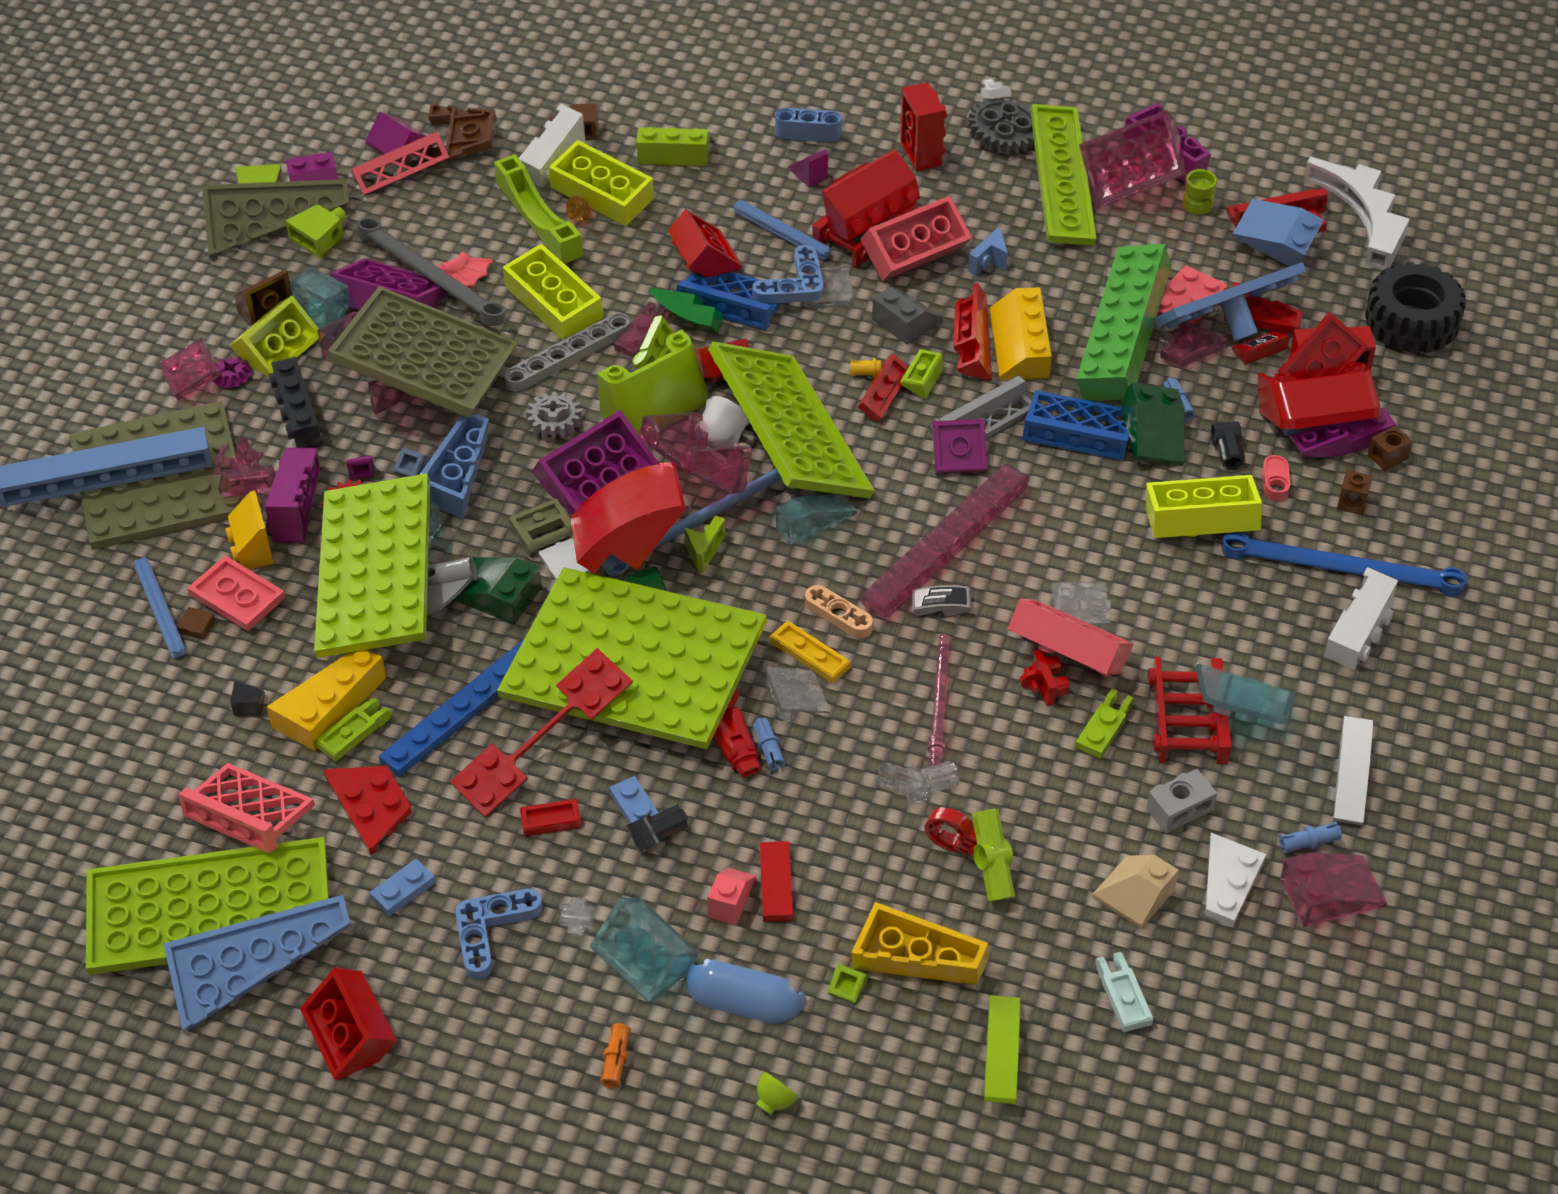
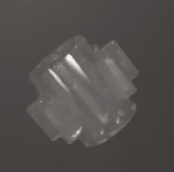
[560,897,594,935]

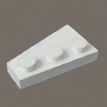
[1205,833,1266,927]

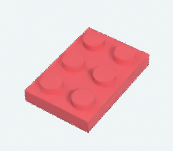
[1157,265,1228,333]
[187,555,286,631]

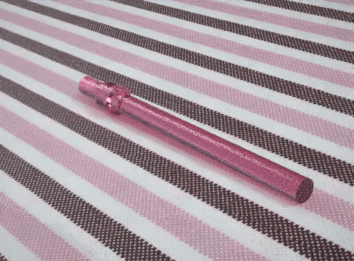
[928,634,950,771]

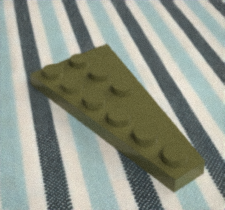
[202,179,349,257]

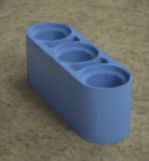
[775,108,842,142]

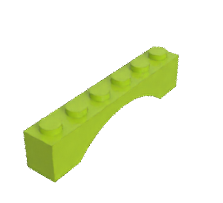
[494,154,583,264]

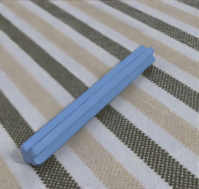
[734,200,831,260]
[134,557,186,659]

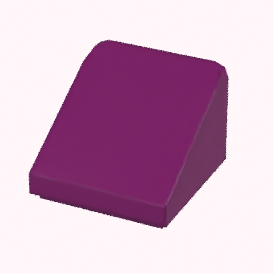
[346,455,376,480]

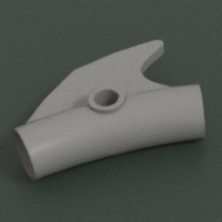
[427,557,478,616]

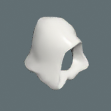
[696,396,750,449]

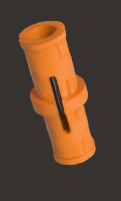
[600,1023,631,1088]

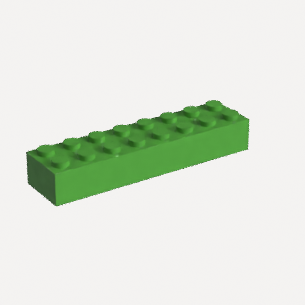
[1076,244,1172,401]

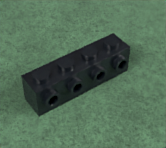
[269,357,323,448]

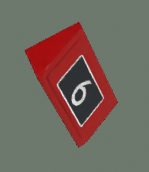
[1232,331,1289,365]

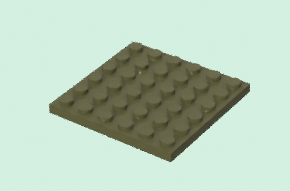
[326,286,518,418]
[70,401,245,550]

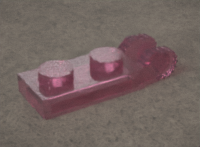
[614,302,669,358]

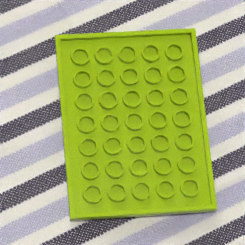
[497,567,767,749]

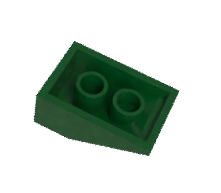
[1120,383,1185,466]
[453,557,542,625]

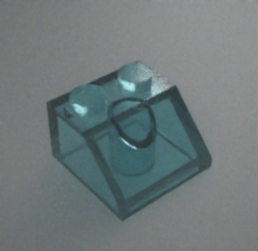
[291,266,350,339]

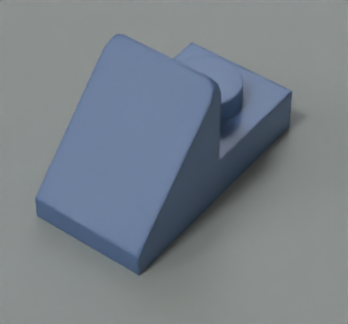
[968,228,1007,276]

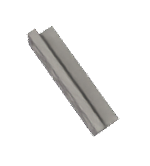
[939,376,1032,439]

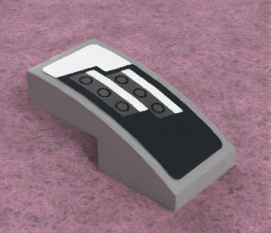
[912,585,971,617]

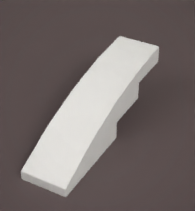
[1333,716,1373,825]

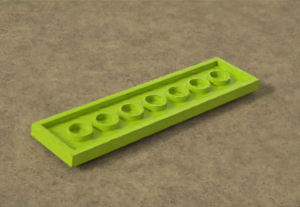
[1030,104,1096,246]

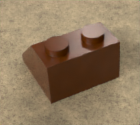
[234,269,293,327]

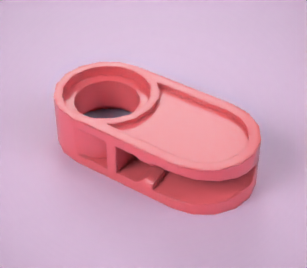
[1262,455,1290,501]

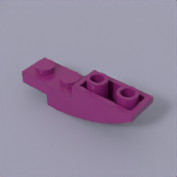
[1291,407,1396,457]

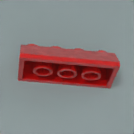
[822,150,920,241]

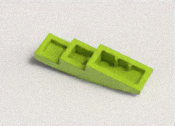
[984,995,1020,1104]

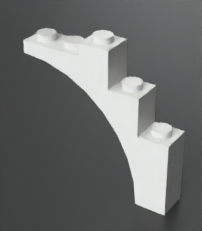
[1304,156,1410,270]

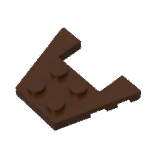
[420,103,497,169]

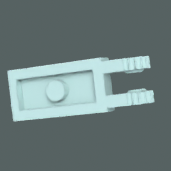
[1095,952,1153,1032]

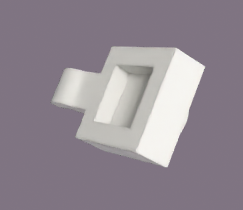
[981,79,1011,99]

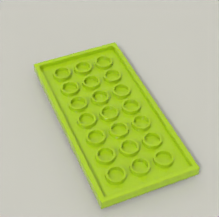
[708,341,875,498]
[314,473,430,658]
[86,837,332,975]

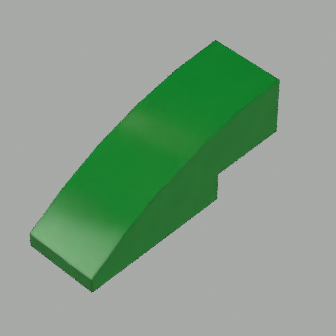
[649,288,723,333]

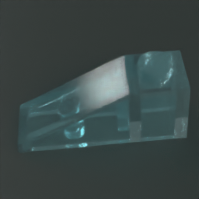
[776,494,857,545]

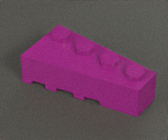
[1122,103,1211,183]
[265,448,321,543]

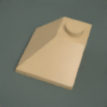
[1092,854,1179,928]

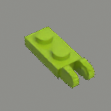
[632,315,674,368]
[1075,688,1134,759]
[315,697,392,762]

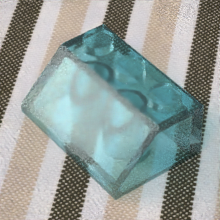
[1196,663,1296,727]
[590,898,700,1003]

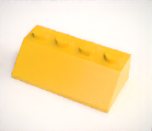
[989,287,1052,380]

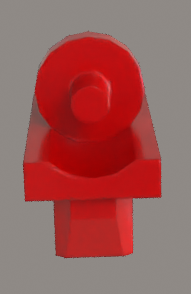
[1019,650,1070,706]

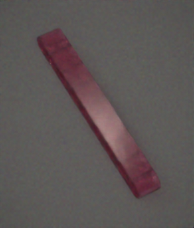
[861,464,1029,619]

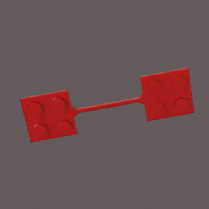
[450,648,633,818]

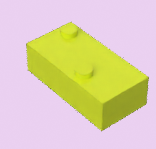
[549,140,654,226]
[502,243,604,340]
[1146,475,1262,538]

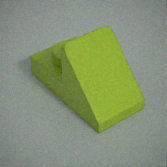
[684,516,726,573]

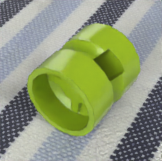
[1183,169,1217,215]

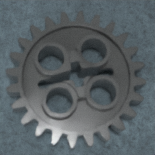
[968,97,1035,154]

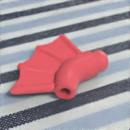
[437,252,493,287]

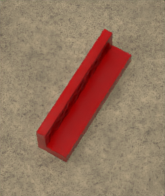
[1226,188,1329,228]

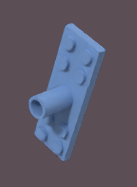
[1154,262,1306,341]

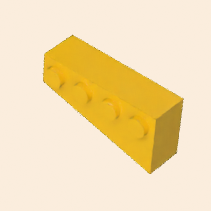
[267,649,386,752]
[851,902,988,985]

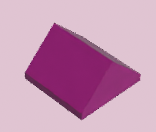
[365,111,427,162]

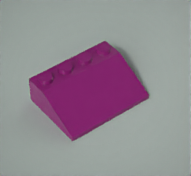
[327,258,447,312]
[532,410,659,515]

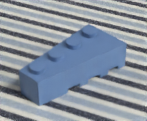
[420,413,489,519]

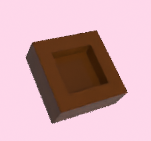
[177,607,215,640]

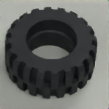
[1365,262,1466,354]

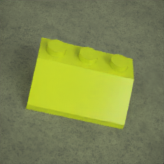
[230,296,324,377]

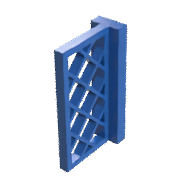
[677,272,790,331]
[1022,390,1129,461]

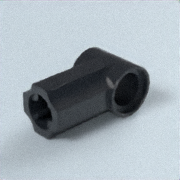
[1211,422,1245,470]
[626,804,688,852]

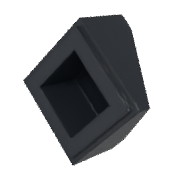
[230,682,265,715]

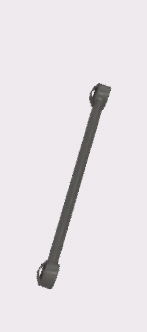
[357,218,506,326]

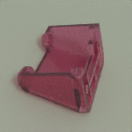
[639,412,752,494]

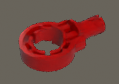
[924,807,977,857]

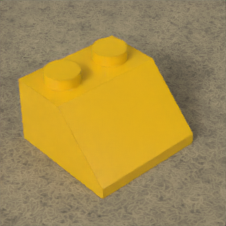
[225,491,274,570]

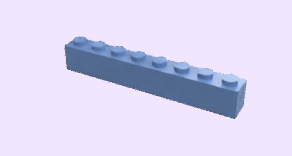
[0,427,212,507]

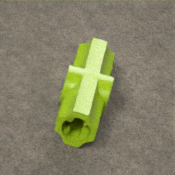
[972,809,1015,902]

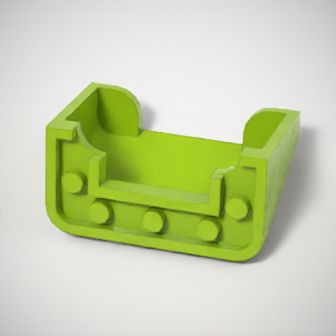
[597,330,708,439]

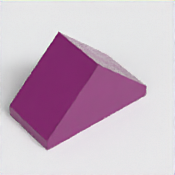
[788,149,828,188]

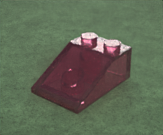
[1280,852,1387,927]

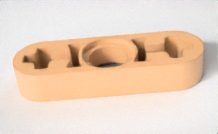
[805,585,873,639]

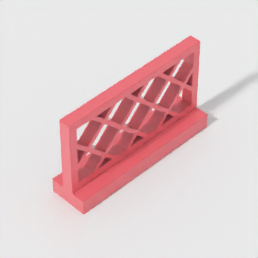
[178,763,315,854]

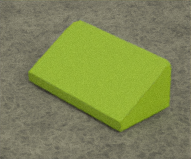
[900,349,944,399]

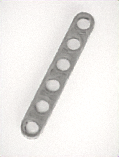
[505,313,630,391]

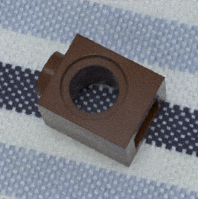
[1367,425,1413,471]
[1337,470,1373,516]

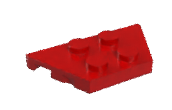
[323,766,412,855]

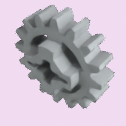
[526,391,582,439]

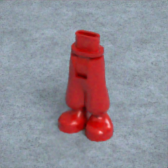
[712,688,761,777]

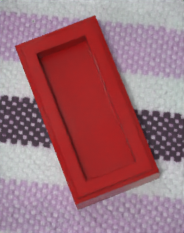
[519,799,581,837]

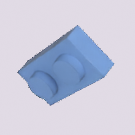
[609,776,659,824]
[369,859,436,916]

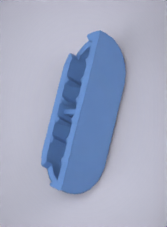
[687,959,806,1024]

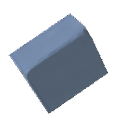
[393,447,430,477]

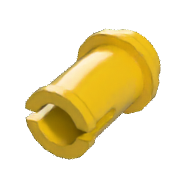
[850,358,882,378]

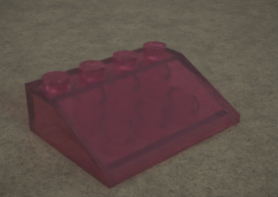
[1079,110,1186,209]

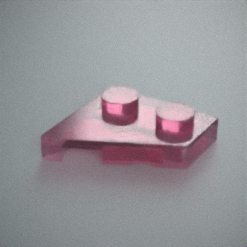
[1160,322,1227,367]

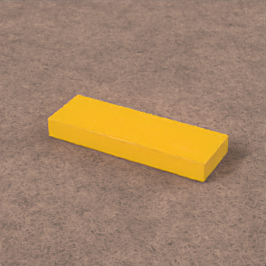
[770,620,851,684]

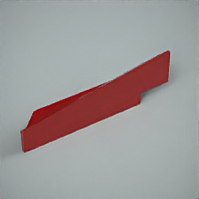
[953,283,992,381]

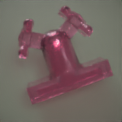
[214,437,276,497]

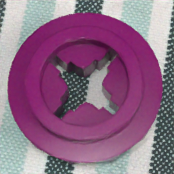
[210,356,251,388]

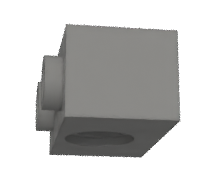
[1146,769,1217,833]

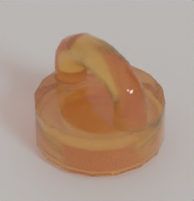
[566,196,590,220]

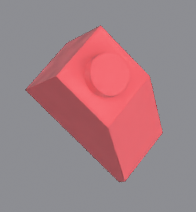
[707,868,756,926]

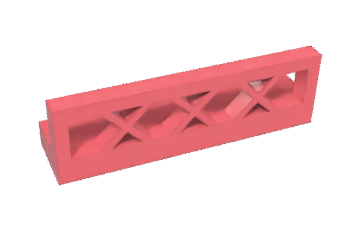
[351,132,449,195]

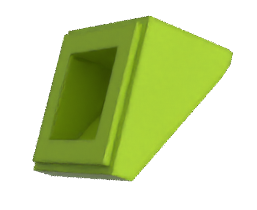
[827,964,869,1003]

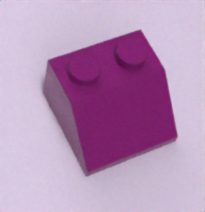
[285,152,338,181]

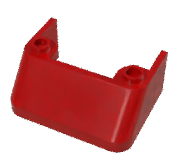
[1257,360,1381,429]

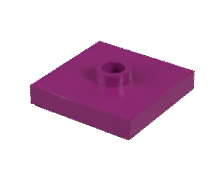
[932,419,988,474]

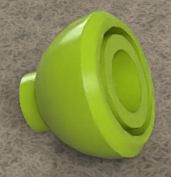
[756,1072,798,1115]

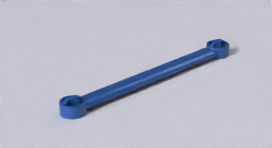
[1221,532,1467,596]

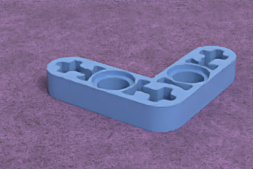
[752,245,823,304]
[456,889,543,980]

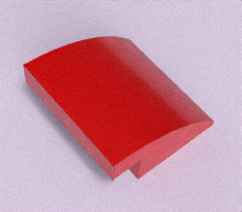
[570,462,686,574]

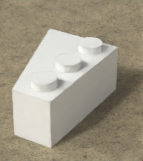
[519,104,585,188]
[1324,567,1398,670]

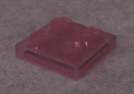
[158,338,222,401]

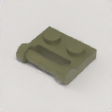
[509,498,573,556]

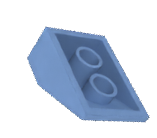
[1232,199,1324,267]

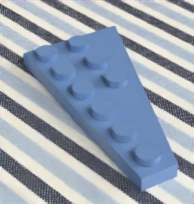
[164,895,351,1033]

